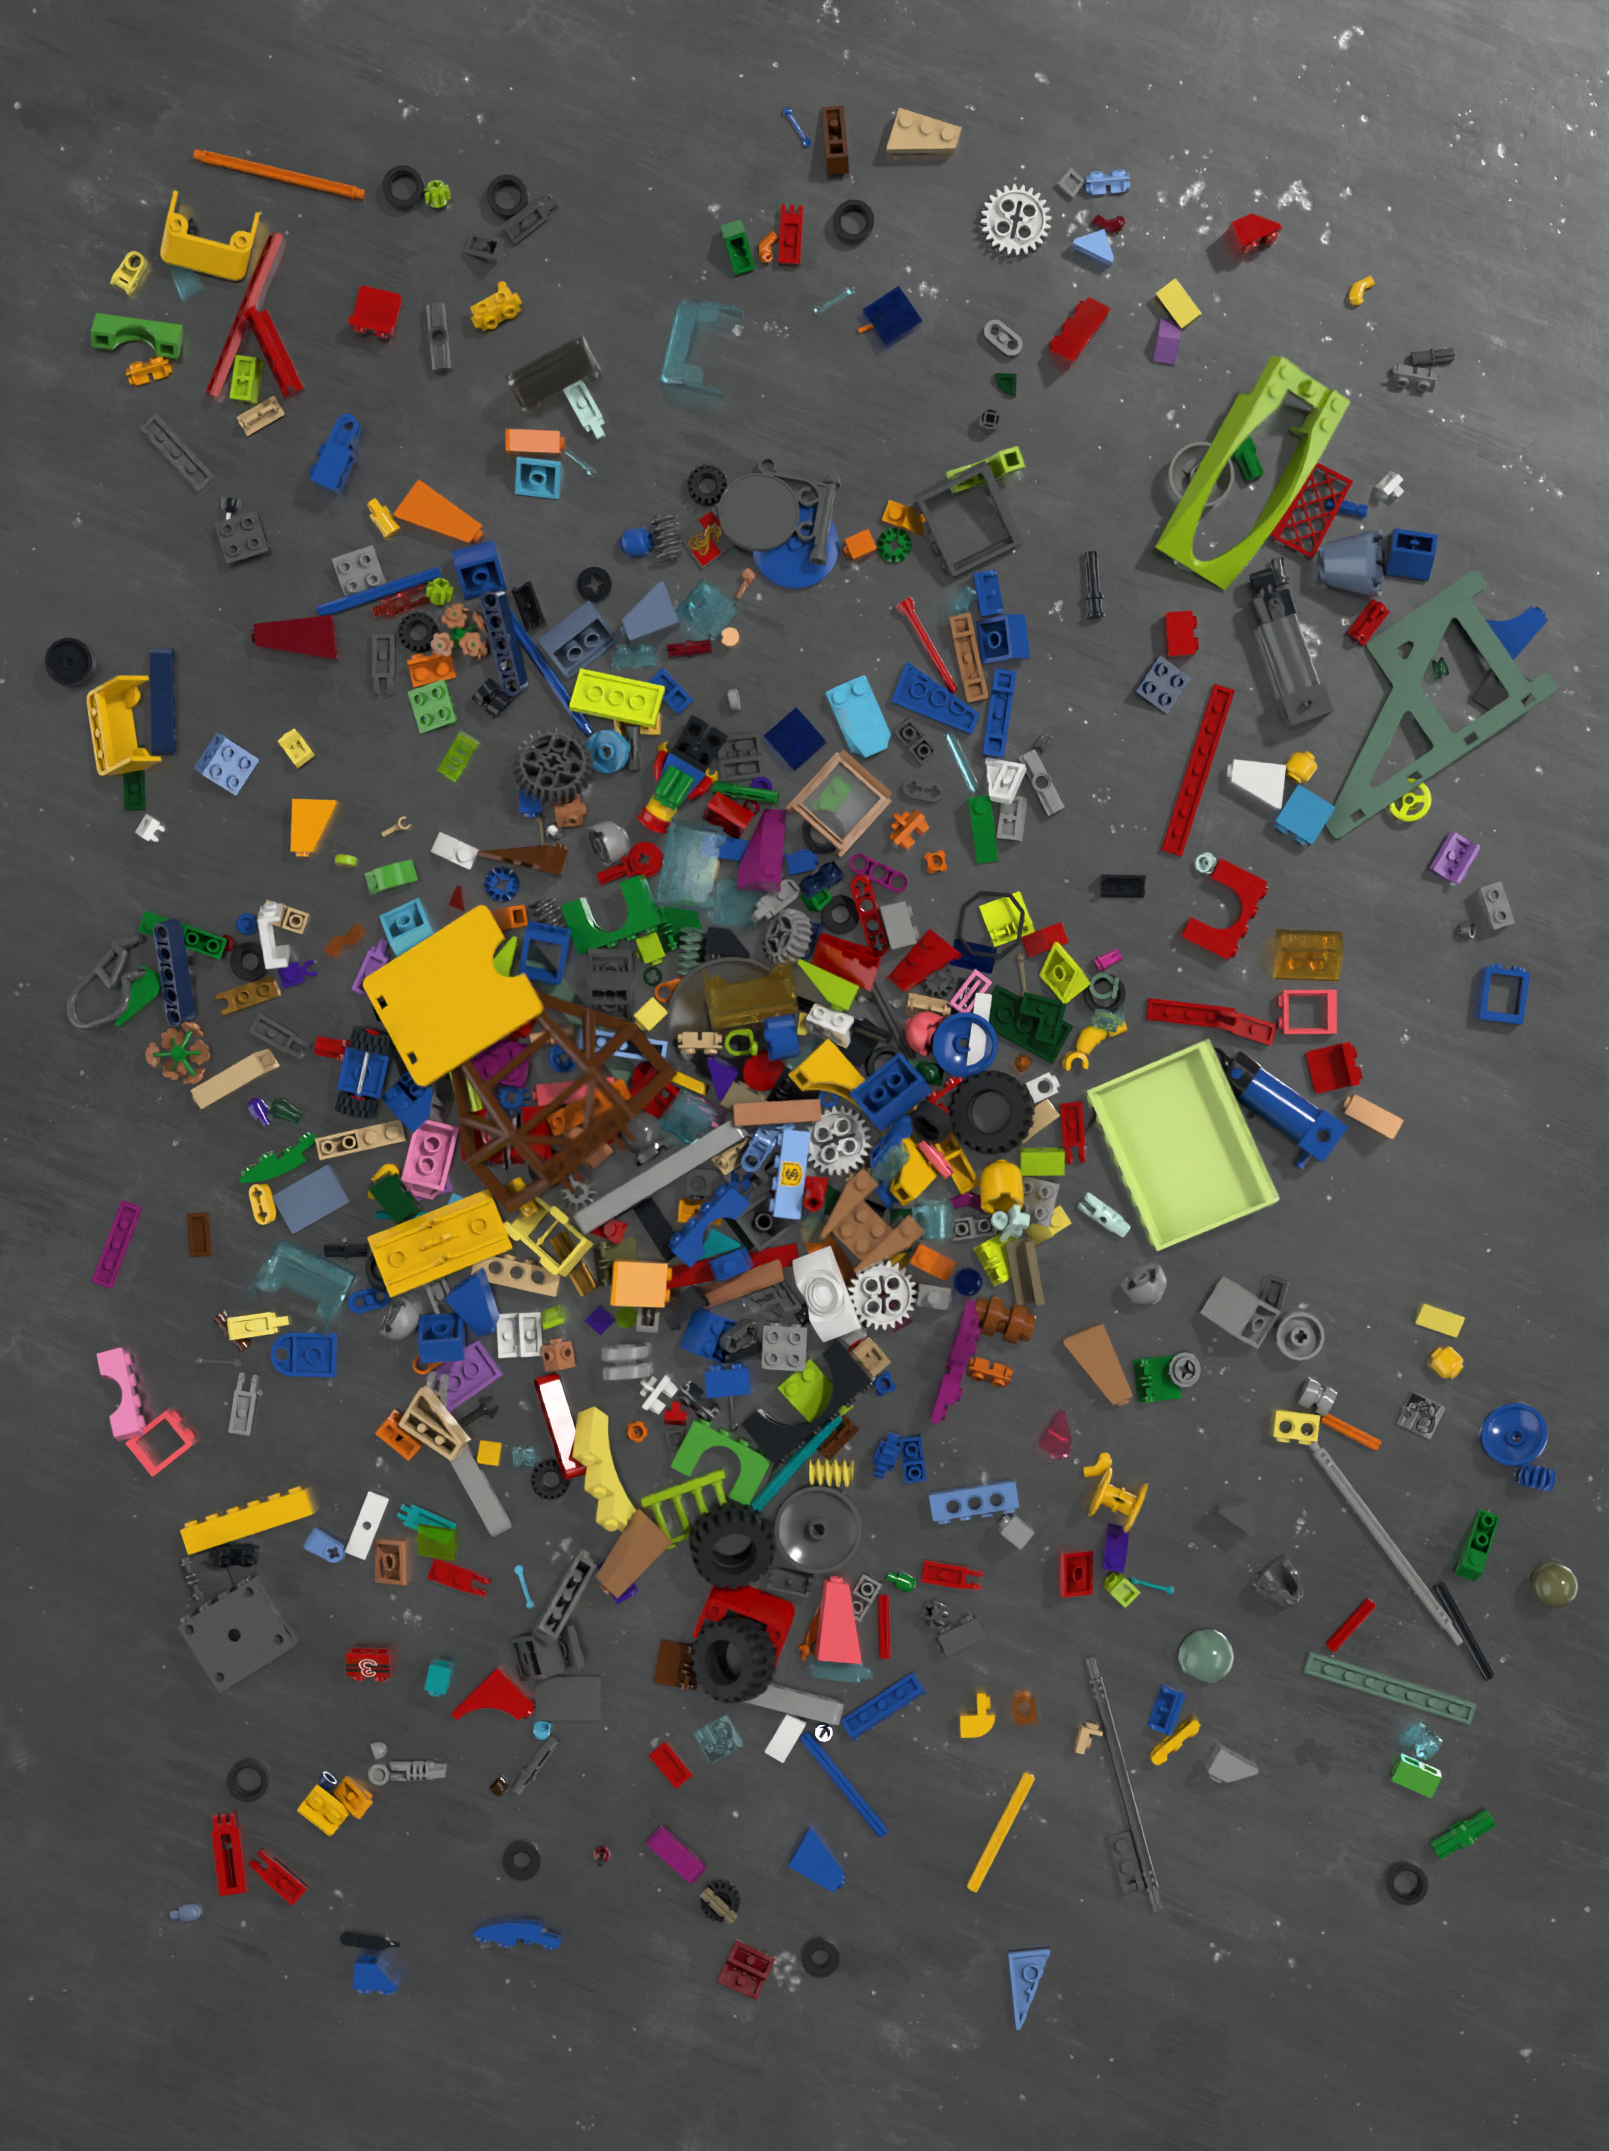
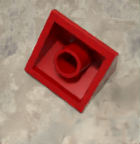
[702,791,754,839]
[1059,1550,1093,1598]

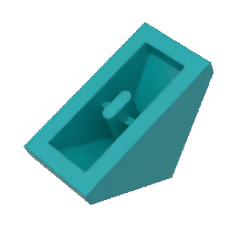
[699,1228,741,1260]

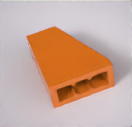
[505,429,565,457]
[909,1242,957,1282]

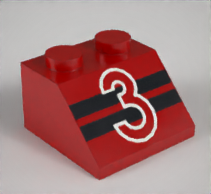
[345,1648,393,1681]

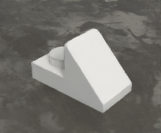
[431,832,479,870]

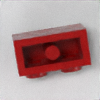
[1164,610,1199,658]

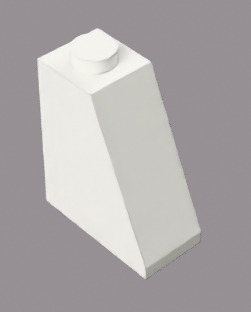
[1227,759,1286,810]

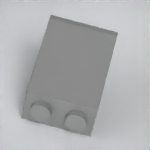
[1200,1276,1281,1349]

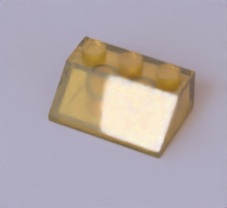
[1273,929,1344,981]

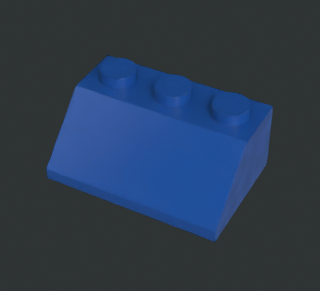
[849,1052,932,1133]

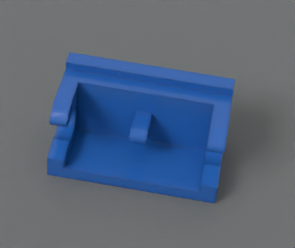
[973,570,1005,618]
[1147,1684,1186,1736]

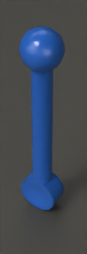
[783,107,811,147]

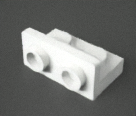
[805,1003,854,1048]

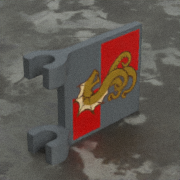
[678,501,736,569]

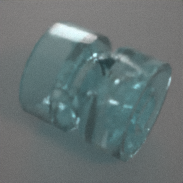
[1401,1721,1443,1762]

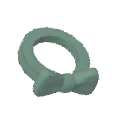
[1089,973,1120,1000]

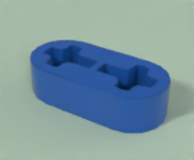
[731,1165,751,1200]

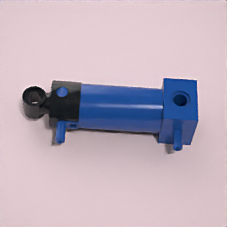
[1214,1048,1348,1169]

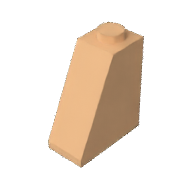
[1342,1094,1404,1139]

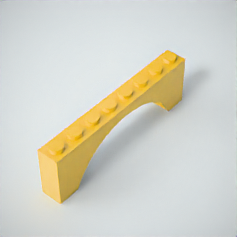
[788,1038,939,1207]

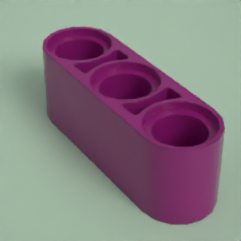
[849,853,908,893]
[646,1826,707,1884]

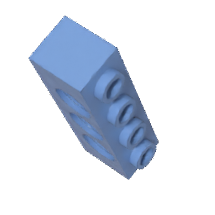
[929,1480,1020,1524]

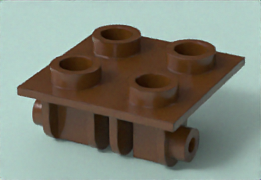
[653,1640,698,1691]

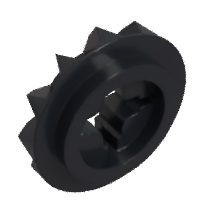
[577,567,612,602]

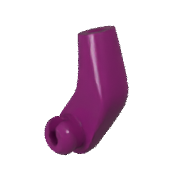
[949,1192,987,1214]

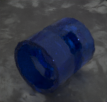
[953,1267,982,1296]

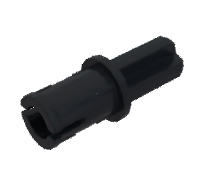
[324,1242,367,1259]

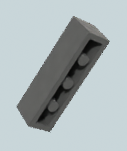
[531,1554,597,1644]

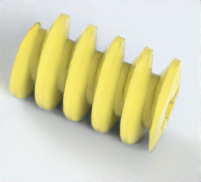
[809,1458,854,1488]

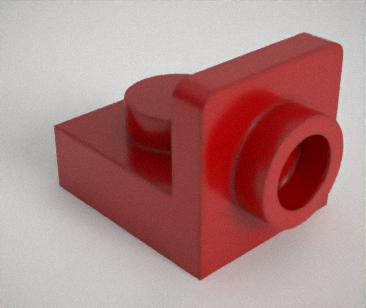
[589,1218,628,1245]

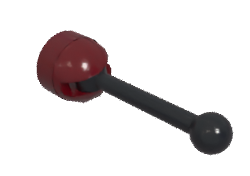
[593,1845,611,1867]

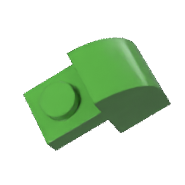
[365,860,418,895]

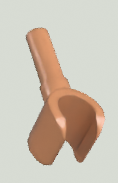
[735,568,755,599]

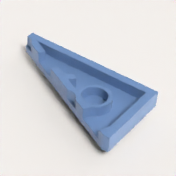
[1008,1948,1050,2030]

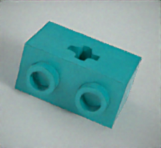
[424,1659,455,1697]

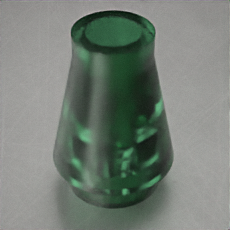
[268,1097,302,1124]

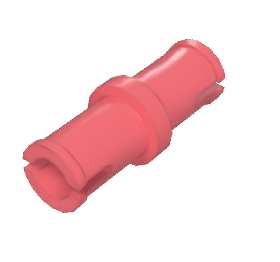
[917,1140,955,1180]

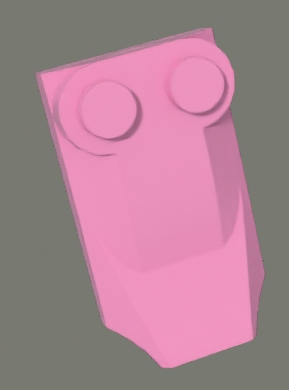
[401,1120,460,1200]

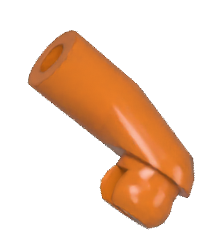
[757,230,779,263]

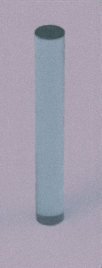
[945,730,980,793]

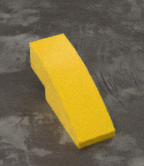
[934,1131,981,1195]

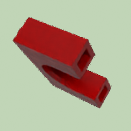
[1180,858,1269,960]
[460,1106,551,1165]

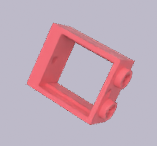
[1278,990,1337,1034]
[125,1409,196,1477]

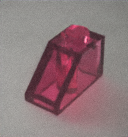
[1037,1408,1073,1461]

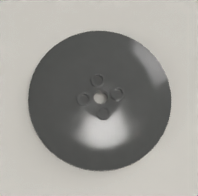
[667,956,798,1083]

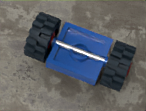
[335,1026,391,1119]

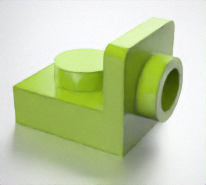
[1102,1571,1141,1608]

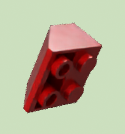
[1228,213,1282,254]

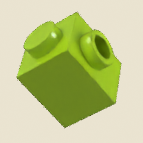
[635,932,666,967]

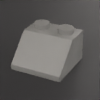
[880,901,919,951]
[1204,1743,1259,1783]

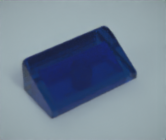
[949,939,997,974]

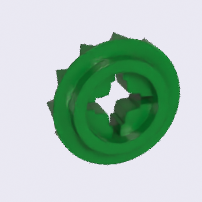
[877,528,912,563]

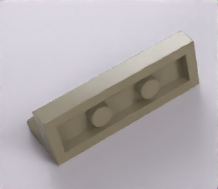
[1005,1237,1045,1306]

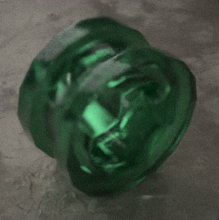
[1432,657,1449,679]
[643,967,663,986]

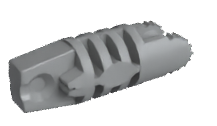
[390,1761,446,1781]

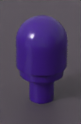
[248,1097,271,1127]

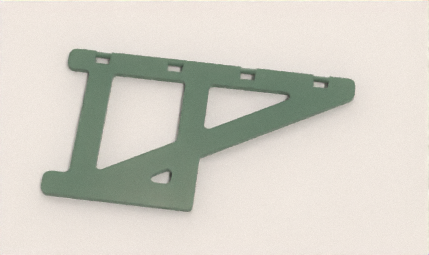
[1326,570,1558,839]

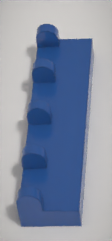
[840,1673,927,1741]

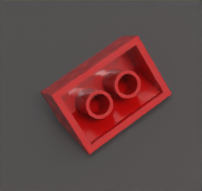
[1048,297,1111,369]

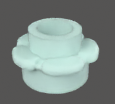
[1196,852,1217,874]

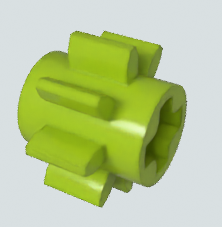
[423,180,451,208]
[425,578,454,606]

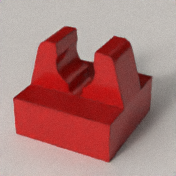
[664,1402,687,1426]

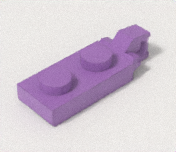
[351,938,390,998]

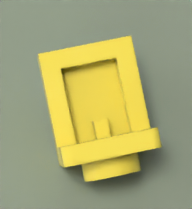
[278,729,315,768]

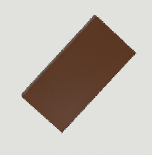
[187,1212,213,1257]

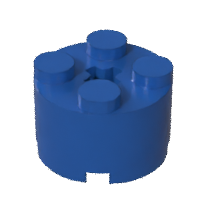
[763,1013,800,1061]

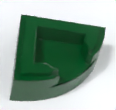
[995,373,1017,396]

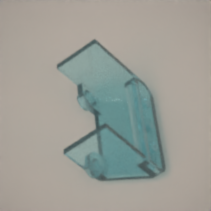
[661,300,743,399]
[247,1240,355,1337]

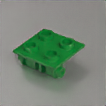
[657,898,703,953]
[1133,1355,1181,1403]

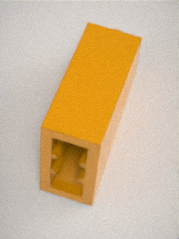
[290,799,338,857]

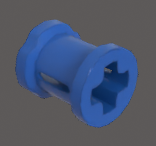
[818,1091,838,1108]

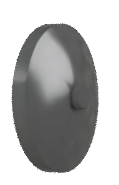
[774,1486,862,1574]

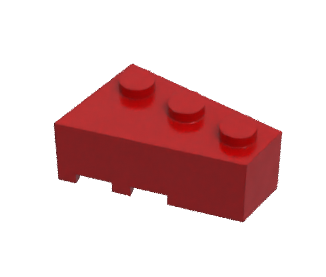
[811,933,884,992]

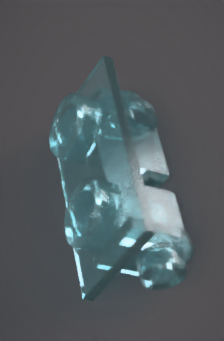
[956,586,979,612]
[612,644,657,668]
[871,1142,910,1188]

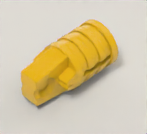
[367,498,401,539]
[505,1177,539,1218]

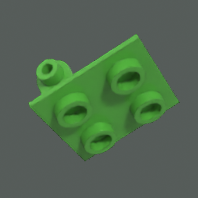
[408,679,457,734]

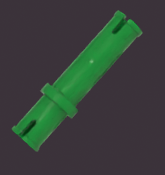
[713,781,780,805]

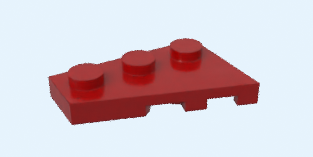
[887,929,962,993]

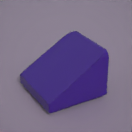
[585,1305,616,1335]

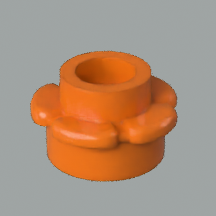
[626,1421,648,1443]

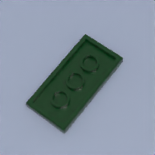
[989,984,1073,1064]

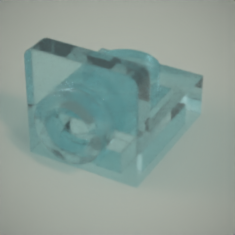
[1091,1005,1126,1033]

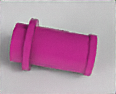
[1093,948,1123,972]

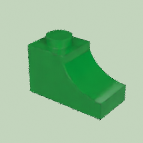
[720,219,756,275]

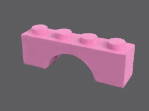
[96,1347,146,1441]

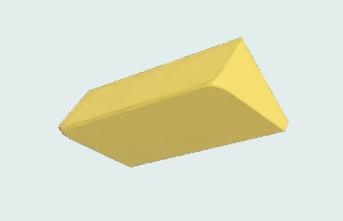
[1415,1303,1465,1338]

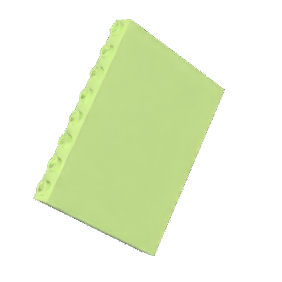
[1087,1038,1280,1251]

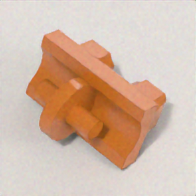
[888,809,929,849]

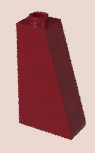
[251,615,339,661]

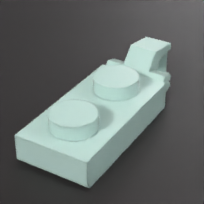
[563,379,605,440]

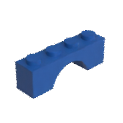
[668,1181,750,1268]

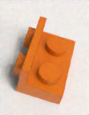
[407,650,456,688]

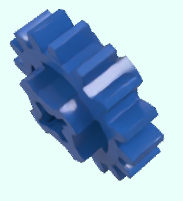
[872,1432,901,1480]

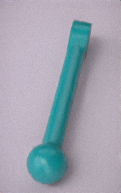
[1129,1578,1174,1595]

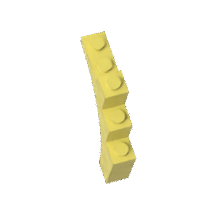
[573,1406,636,1533]

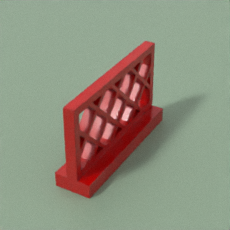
[249,305,304,398]
[1268,462,1353,559]

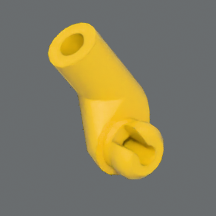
[1349,275,1375,306]
[1083,1452,1112,1478]

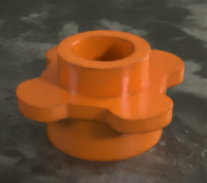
[924,850,948,874]

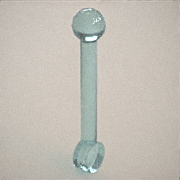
[815,286,856,314]
[561,444,596,476]

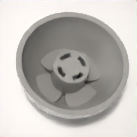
[1169,442,1234,507]

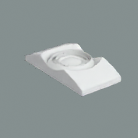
[792,1246,861,1342]

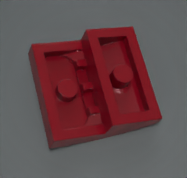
[717,1941,775,2001]

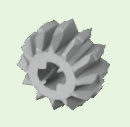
[559,1173,597,1210]

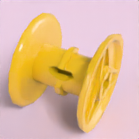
[1088,1467,1148,1533]

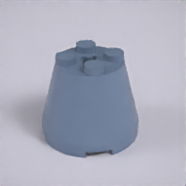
[1320,530,1385,596]

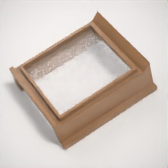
[785,749,892,858]

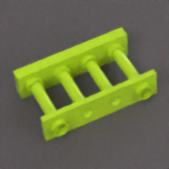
[640,1468,729,1550]

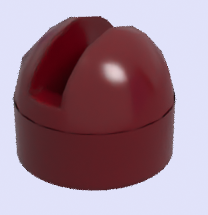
[743,800,760,816]

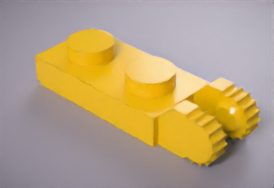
[1149,1715,1201,1766]

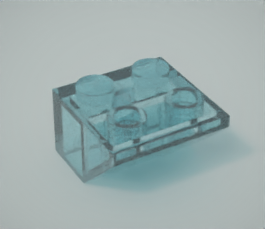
[675,578,740,642]
[658,1088,718,1145]

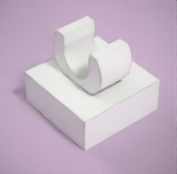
[1375,471,1404,498]
[135,814,165,842]

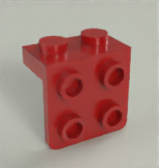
[348,286,402,339]
[1306,1042,1363,1093]

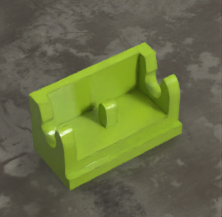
[230,355,264,405]
[1020,1147,1065,1176]

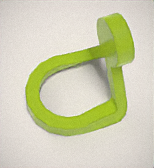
[724,1029,757,1056]

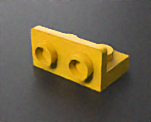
[297,1785,350,1837]

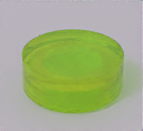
[616,1306,637,1328]

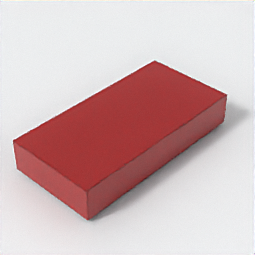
[648,1741,693,1789]

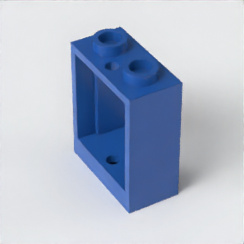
[518,921,572,985]
[1477,963,1530,1025]

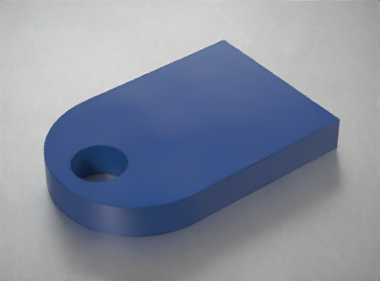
[271,1332,337,1377]

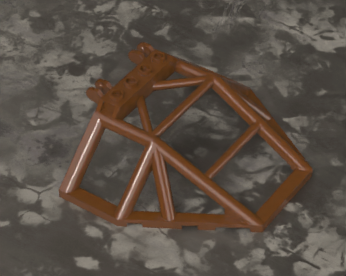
[451,990,677,1214]

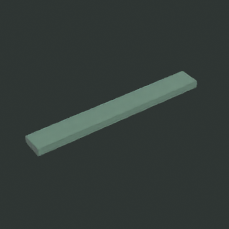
[516,941,635,1088]
[1303,1651,1477,1725]

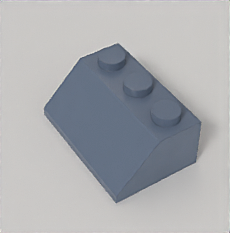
[537,600,619,680]

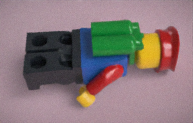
[636,714,729,834]

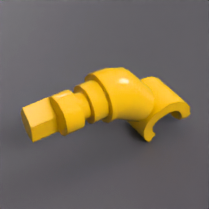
[1062,1020,1127,1072]

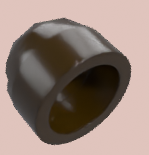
[489,1777,508,1796]

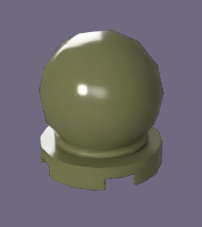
[1530,1561,1578,1608]

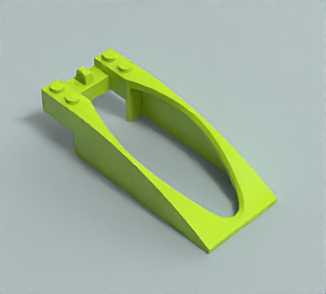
[1155,356,1351,590]

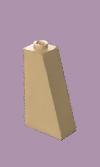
[190,1048,280,1109]

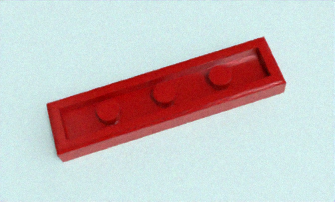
[1145,998,1235,1028]

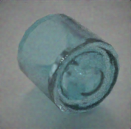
[914,1199,955,1240]

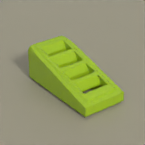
[541,1304,567,1330]

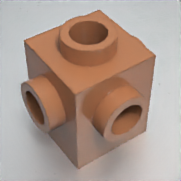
[554,794,587,828]
[541,1338,576,1372]

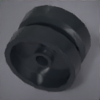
[45,637,97,688]

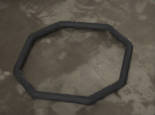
[957,891,1025,958]

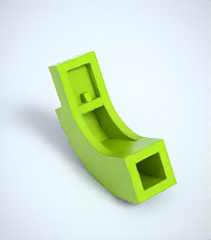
[945,446,1025,494]

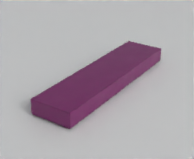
[91,1200,143,1289]

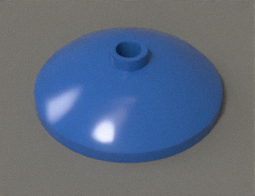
[932,1012,998,1078]
[1482,1403,1548,1467]

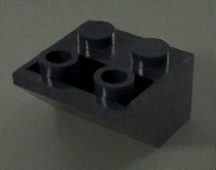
[706,927,750,959]

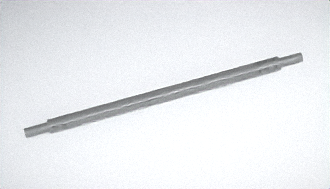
[1303,1430,1464,1646]

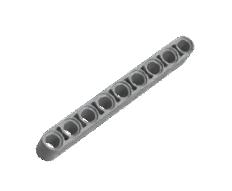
[573,1119,749,1235]

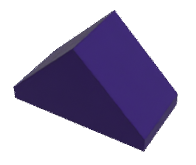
[706,1055,738,1101]

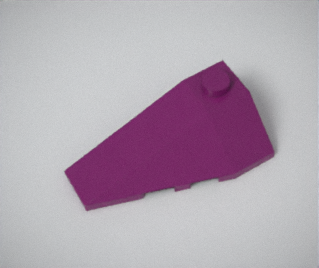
[737,809,786,892]

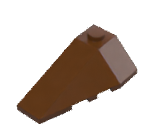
[477,842,569,876]

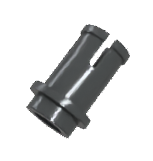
[1270,557,1290,586]

